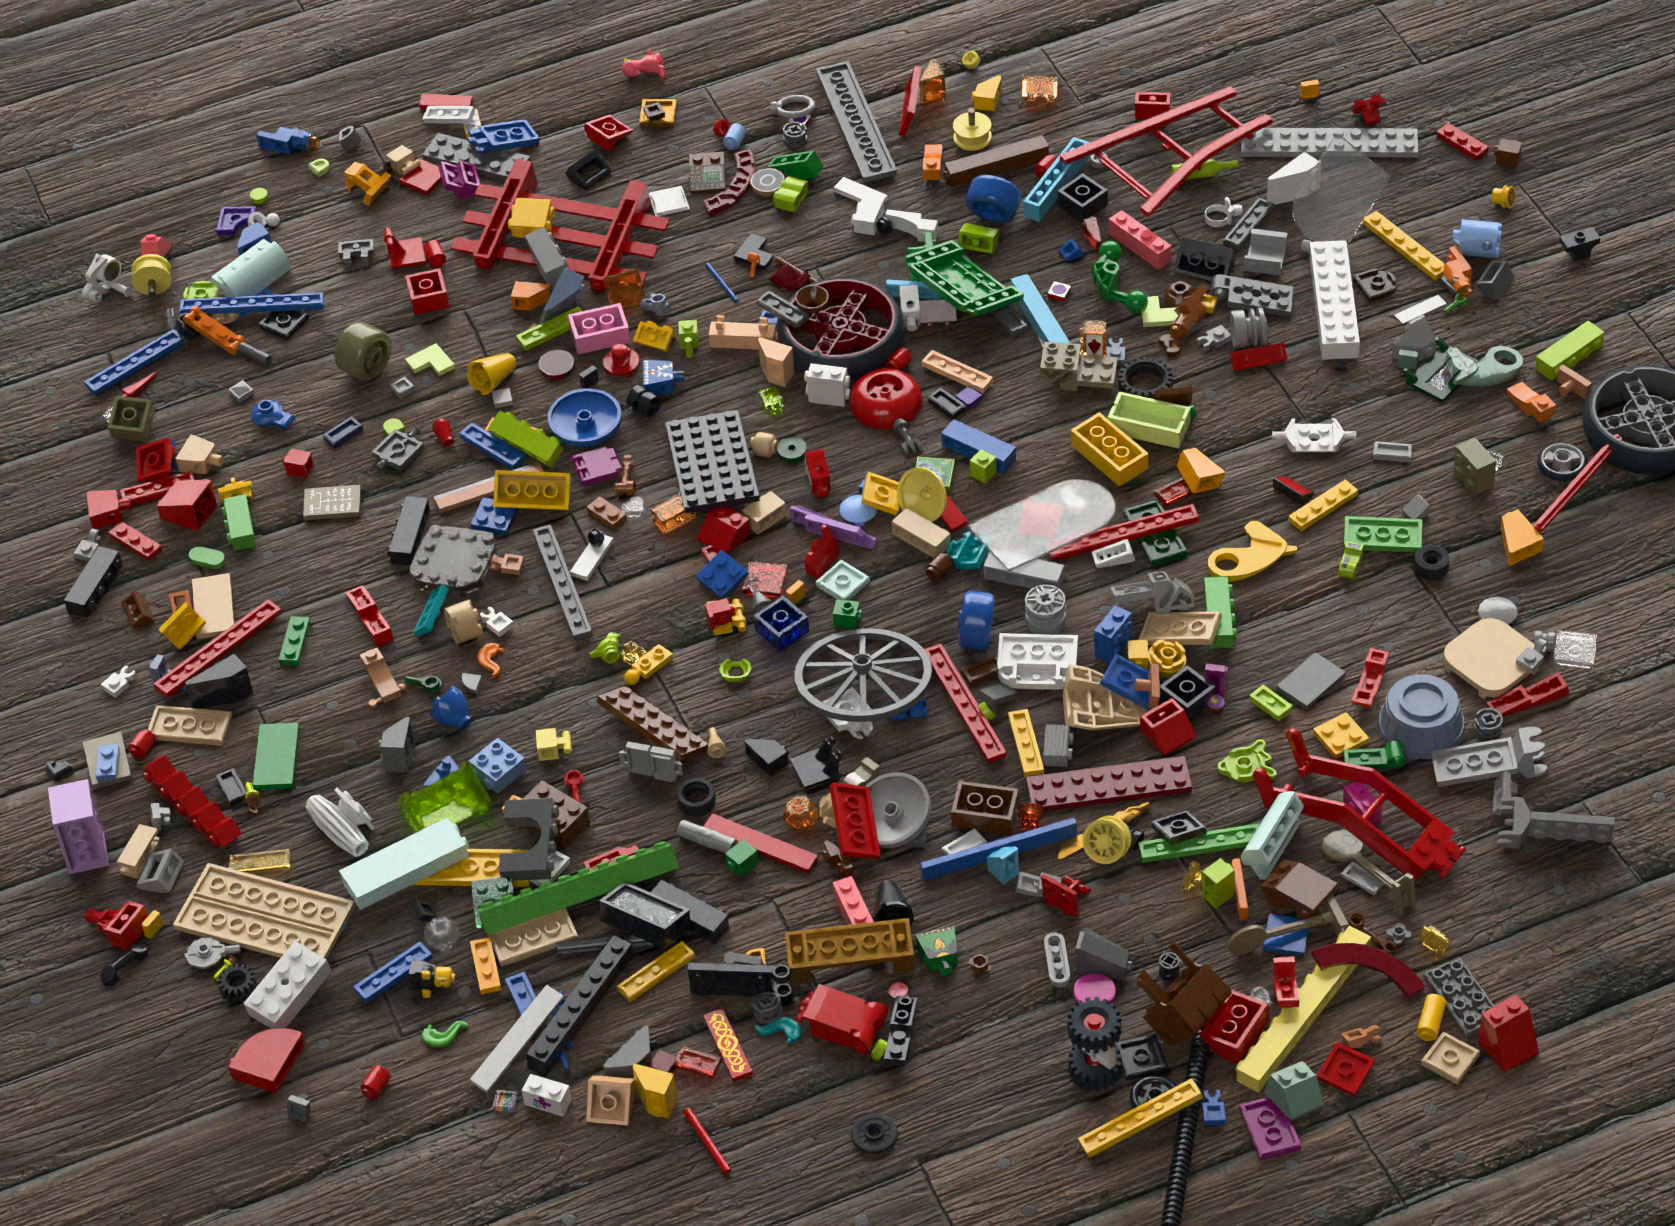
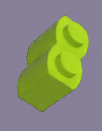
[773,176,808,212]

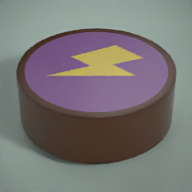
[1205,694,1225,713]

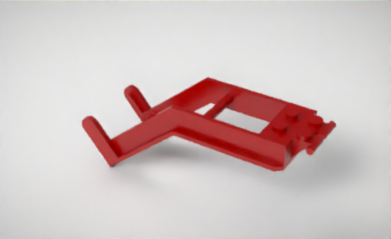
[1253,728,1466,880]

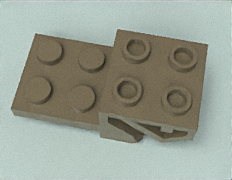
[1040,342,1118,391]

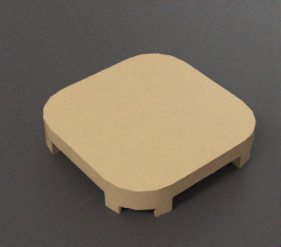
[1443,618,1538,699]

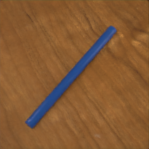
[705,262,739,302]

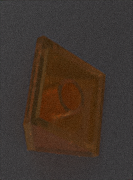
[919,59,946,107]
[604,269,645,309]

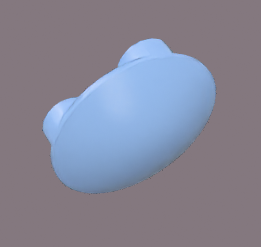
[840,495,877,526]

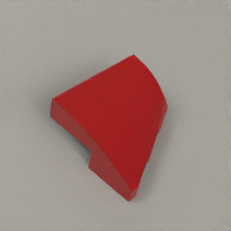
[804,524,839,579]

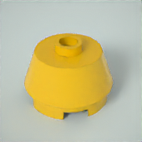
[1148,639,1186,679]

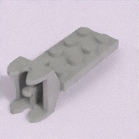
[1431,727,1548,787]
[1497,797,1615,848]

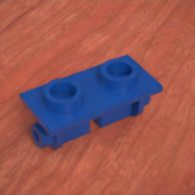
[887,699,928,722]

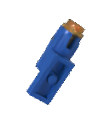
[257,127,320,155]

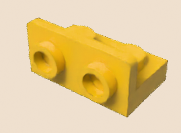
[633,321,677,352]
[158,602,206,650]

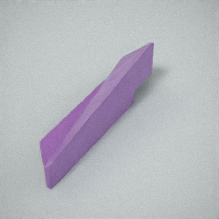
[790,506,878,549]

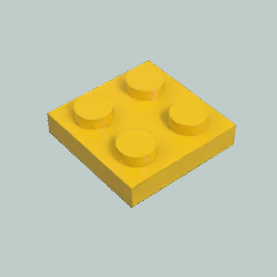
[861,472,900,515]
[1313,712,1369,760]

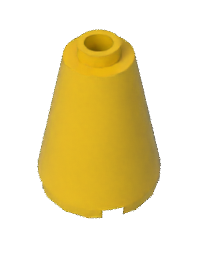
[466,353,516,395]

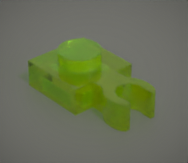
[758,386,784,415]

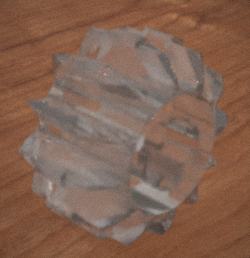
[424,915,459,950]

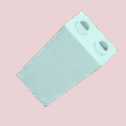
[339,818,469,910]

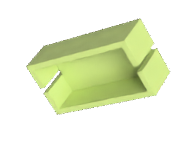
[1108,392,1191,449]

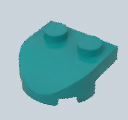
[947,532,993,569]

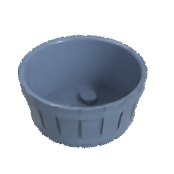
[1378,674,1465,759]

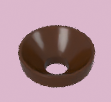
[1164,281,1195,308]
[796,285,829,314]

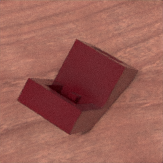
[769,264,811,291]

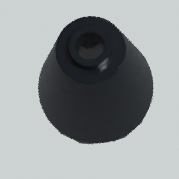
[873,880,914,927]

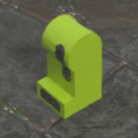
[1338,541,1363,580]

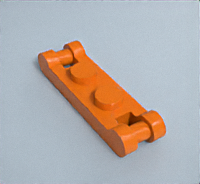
[183,306,246,355]

